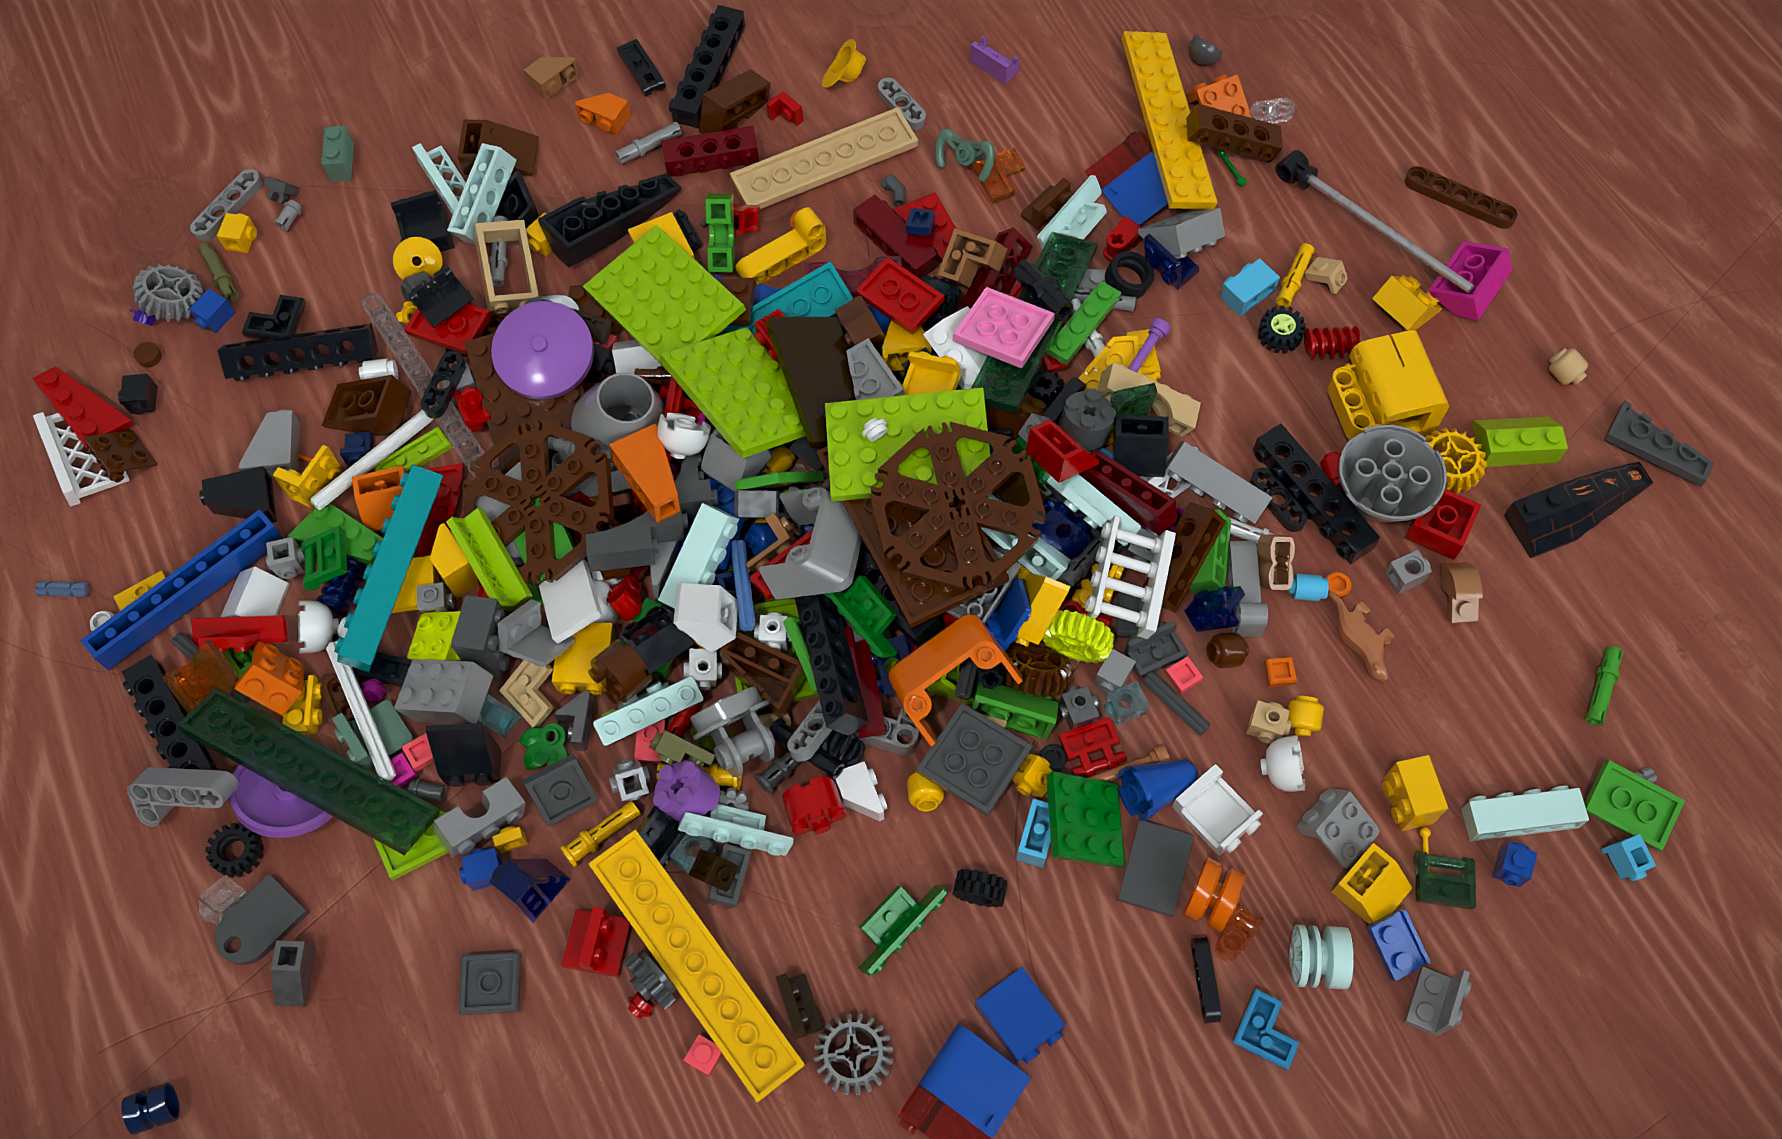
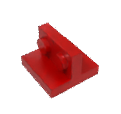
[561,906,632,978]

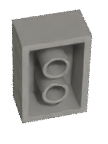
[394,659,493,724]

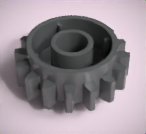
[623,952,677,1010]

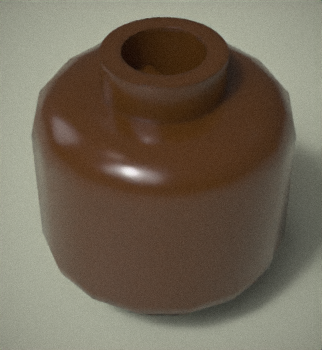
[1206,632,1249,668]

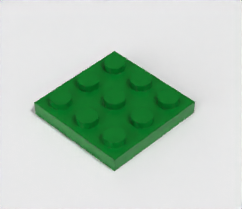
[1046,772,1125,868]

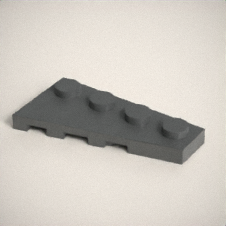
[1605,400,1714,487]

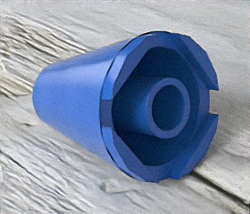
[1117,759,1198,821]

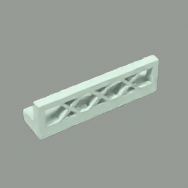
[412,143,466,215]

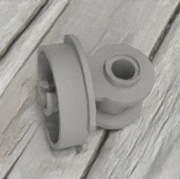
[690,686,775,777]

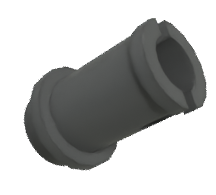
[408,778,446,803]

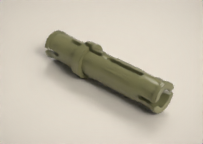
[198,242,239,302]

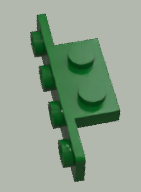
[824,576,898,658]
[858,885,948,976]

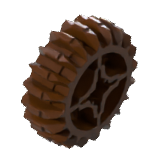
[1003,644,1073,698]

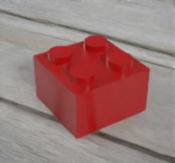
[1405,489,1481,560]

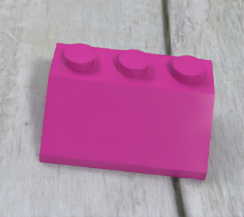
[1428,241,1512,320]

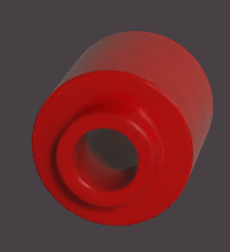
[1320,452,1343,491]

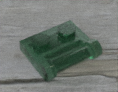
[1110,383,1157,426]
[1414,851,1476,909]

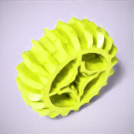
[1042,610,1114,664]

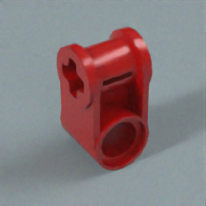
[1103,216,1143,262]
[606,573,642,621]

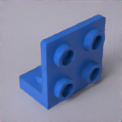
[985,578,1031,651]

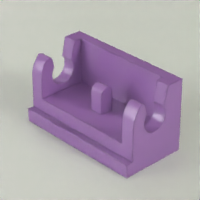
[970,36,1020,84]

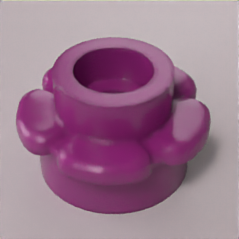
[360,679,387,703]

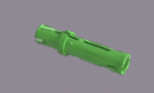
[1585,646,1624,726]

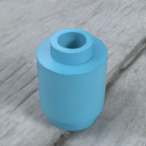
[1288,573,1329,601]

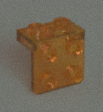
[162,640,239,720]

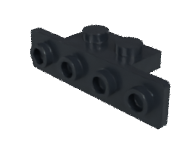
[636,805,688,867]

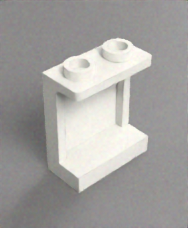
[1172,764,1263,856]

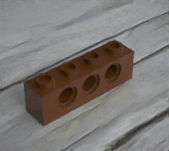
[1186,104,1283,162]
[1143,502,1226,613]

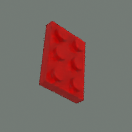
[855,257,945,335]
[404,304,492,355]

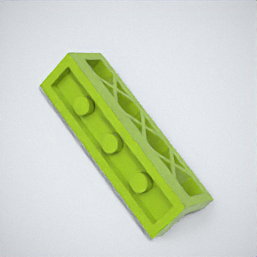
[446,508,533,611]

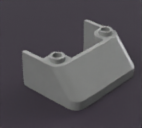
[759,488,862,600]

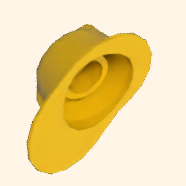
[822,39,866,88]

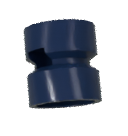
[121,1083,180,1135]

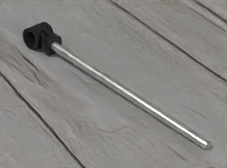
[1275,150,1474,293]

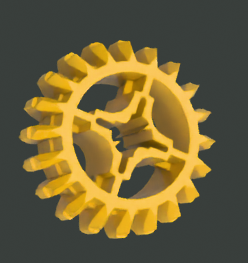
[1425,427,1487,494]

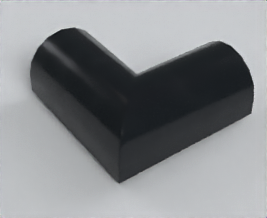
[242,295,306,339]

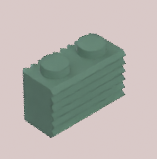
[321,126,354,182]

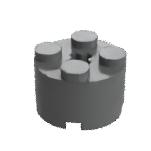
[1059,388,1116,451]

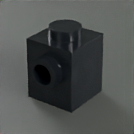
[118,373,157,415]

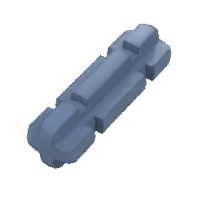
[35,581,90,597]

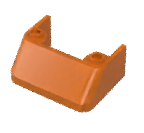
[889,613,1023,747]

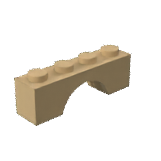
[1097,362,1201,437]

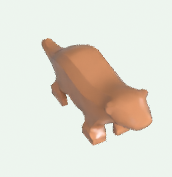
[1328,591,1395,683]

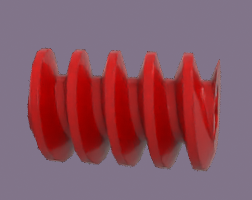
[1304,326,1360,360]

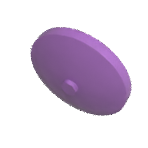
[491,301,594,400]
[230,739,347,838]

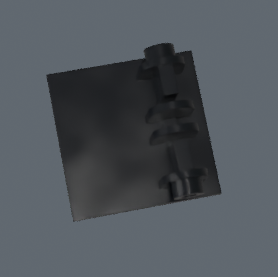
[407,266,474,328]

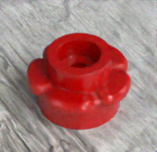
[628,992,655,1019]

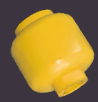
[1287,695,1324,737]
[907,771,944,811]

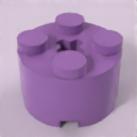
[653,760,720,823]

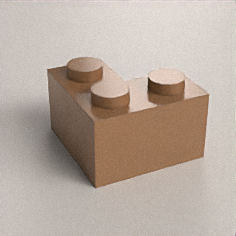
[937,228,1008,288]

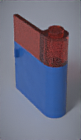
[1085,132,1169,226]
[897,1024,1031,1139]

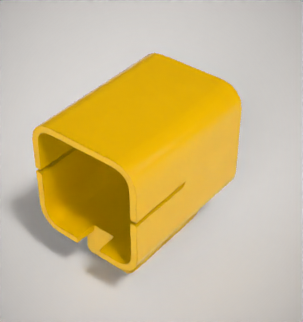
[1327,330,1450,440]

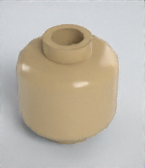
[1549,348,1588,385]

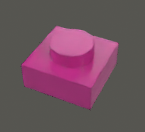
[386,753,418,792]

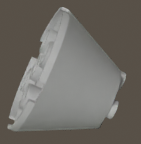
[1338,425,1447,523]

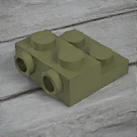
[649,730,716,767]

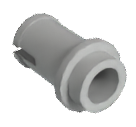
[274,200,302,231]

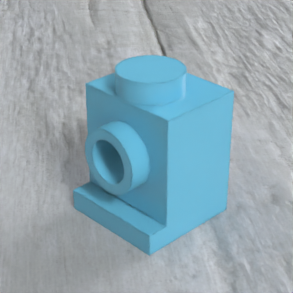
[1601,834,1656,882]

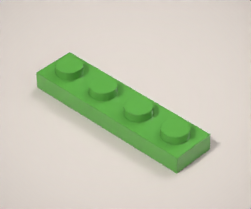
[1046,281,1121,365]

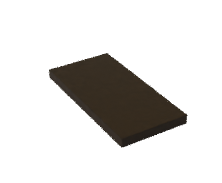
[765,317,856,448]

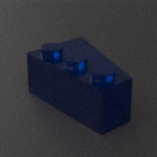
[489,859,571,923]

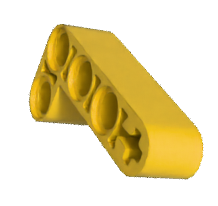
[735,207,826,285]

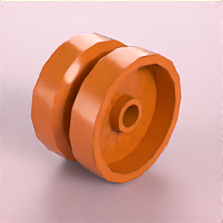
[1184,857,1246,932]

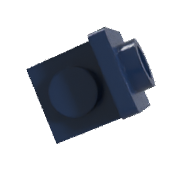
[906,208,935,236]
[340,432,373,465]

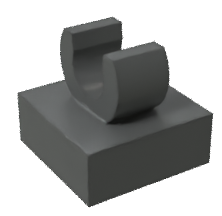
[264,176,299,204]

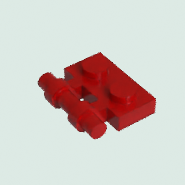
[1058,717,1127,778]

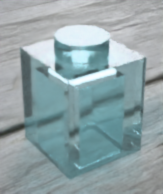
[477,693,521,738]

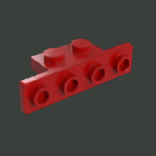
[191,615,288,653]

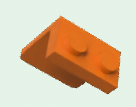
[1187,74,1251,118]
[234,642,305,716]

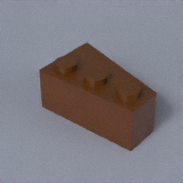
[699,69,771,134]

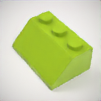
[1472,416,1568,467]

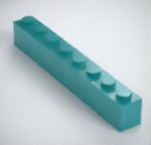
[334,465,443,672]

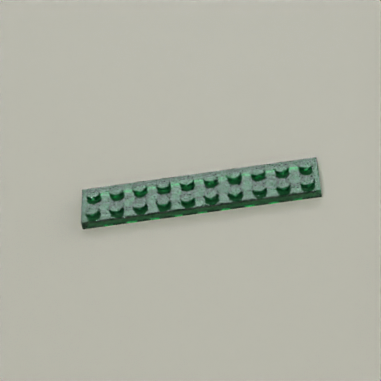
[971,232,1098,414]
[177,688,440,856]

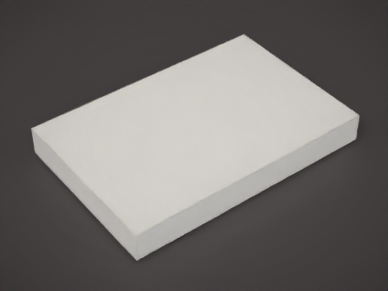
[539,559,603,644]

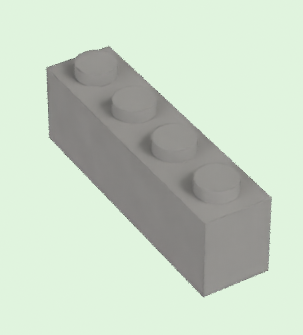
[1166,440,1273,524]

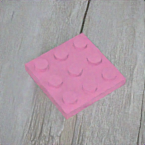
[952,287,1055,368]

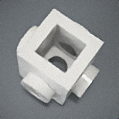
[754,613,791,653]
[684,649,722,691]

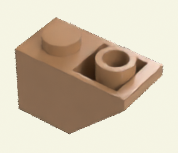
[524,57,580,100]

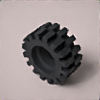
[205,823,264,878]
[953,869,1008,908]

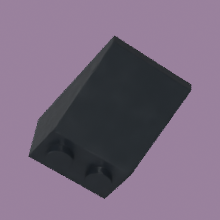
[426,723,502,787]

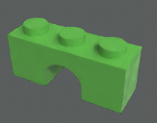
[705,193,735,272]

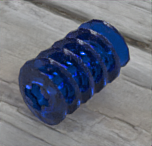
[316,558,366,616]

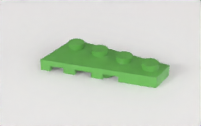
[288,503,383,565]

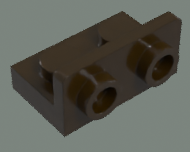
[776,973,823,1039]

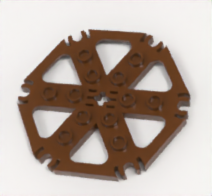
[463,420,614,586]
[870,422,1046,591]

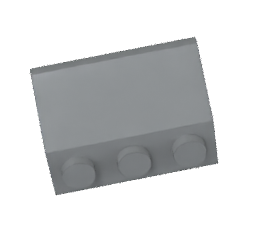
[1138,208,1225,259]

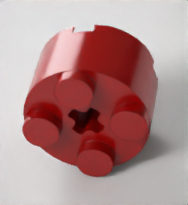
[782,776,847,836]

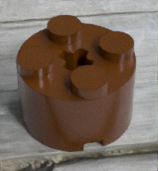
[588,639,652,704]

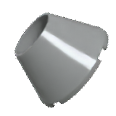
[571,373,666,458]

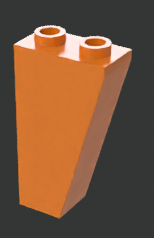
[609,423,680,522]

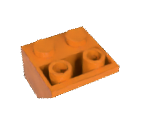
[352,465,407,533]

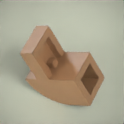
[1441,562,1483,623]

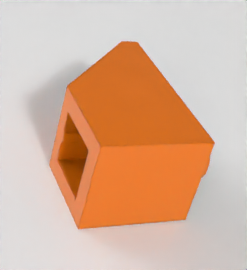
[575,93,632,135]

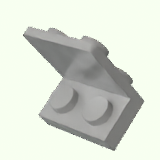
[498,599,575,667]
[1403,967,1472,1037]

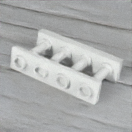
[1085,515,1176,639]

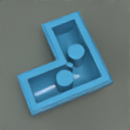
[1232,989,1300,1071]

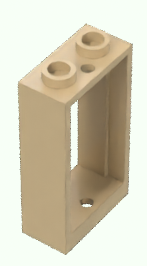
[474,220,539,314]

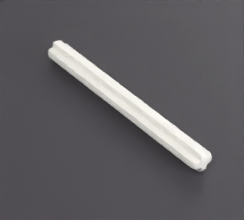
[311,410,433,510]
[326,641,396,782]

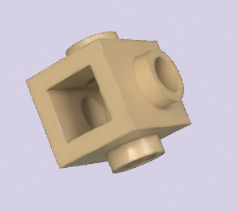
[1246,700,1292,744]

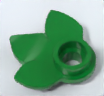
[519,723,568,770]

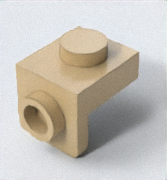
[1305,257,1348,294]

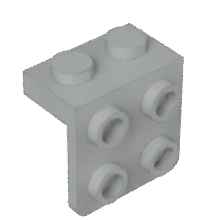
[1296,788,1380,869]

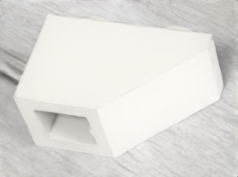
[834,761,887,821]

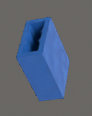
[975,967,1065,1064]

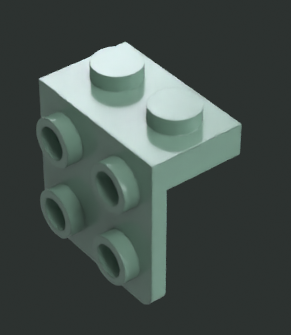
[332,700,414,771]

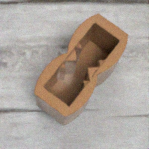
[1257,534,1295,590]

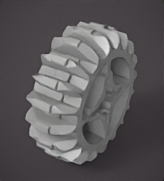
[132,263,204,322]
[814,1013,893,1096]

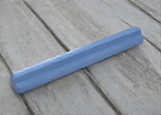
[731,540,755,631]

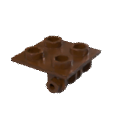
[84,430,157,483]

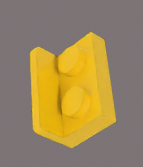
[282,675,324,736]

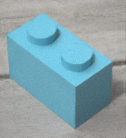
[1220,258,1280,317]
[1016,799,1051,868]

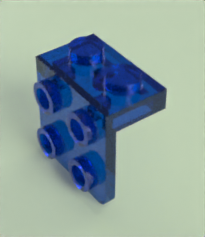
[1144,234,1199,290]

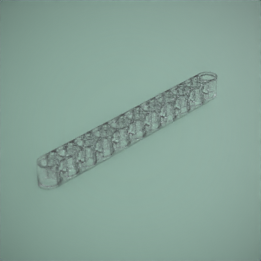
[361,292,497,480]

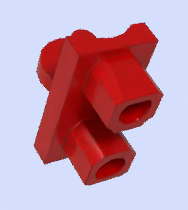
[453,387,490,432]

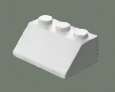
[923,306,1012,389]

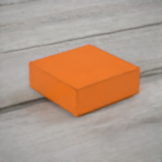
[1264,657,1297,687]

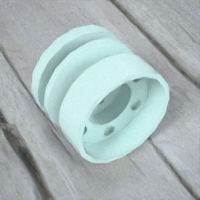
[1289,924,1353,990]

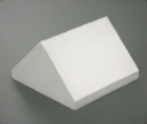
[612,340,661,374]
[221,567,290,617]

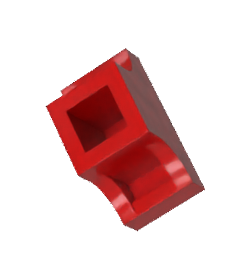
[734,204,760,235]

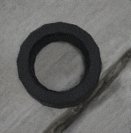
[1105,251,1154,299]

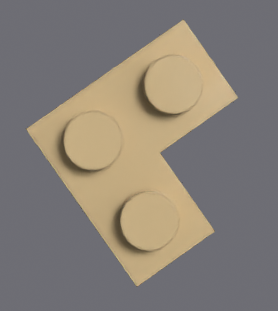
[499,660,555,728]

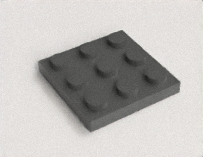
[917,703,1033,817]

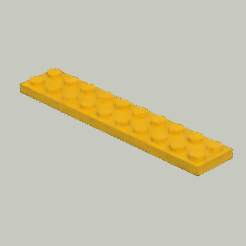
[1121,31,1218,209]
[588,829,805,1103]

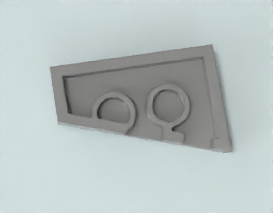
[846,338,906,400]

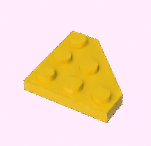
[1079,335,1146,410]

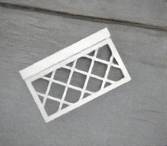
[33,412,130,507]

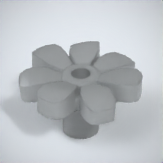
[718,788,749,811]

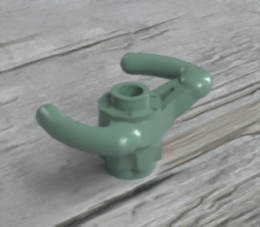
[935,128,995,182]

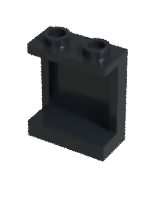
[391,190,455,260]

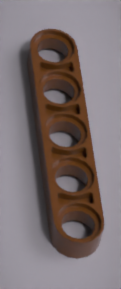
[1404,166,1518,229]

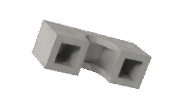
[433,777,525,858]

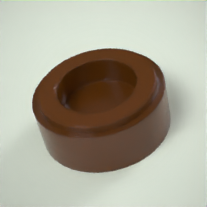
[134,342,162,367]

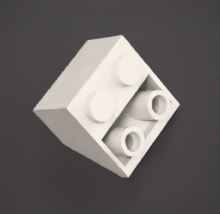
[673,583,738,653]

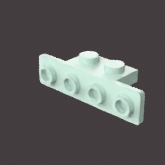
[1037,175,1107,254]
[1047,474,1142,547]
[593,676,703,746]
[678,804,794,856]

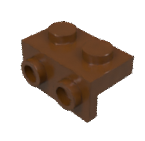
[1021,178,1071,229]

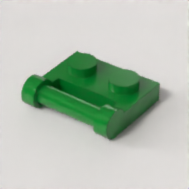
[301,526,347,591]

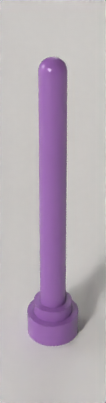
[1113,317,1171,407]

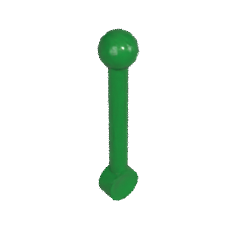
[1217,149,1247,187]

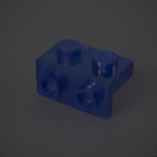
[1184,586,1245,632]

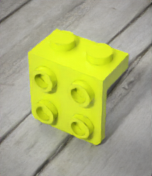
[407,611,461,661]

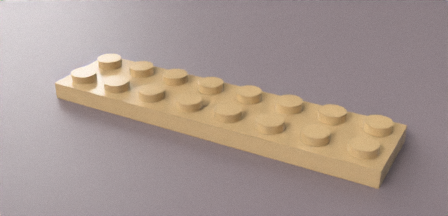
[730,107,918,209]

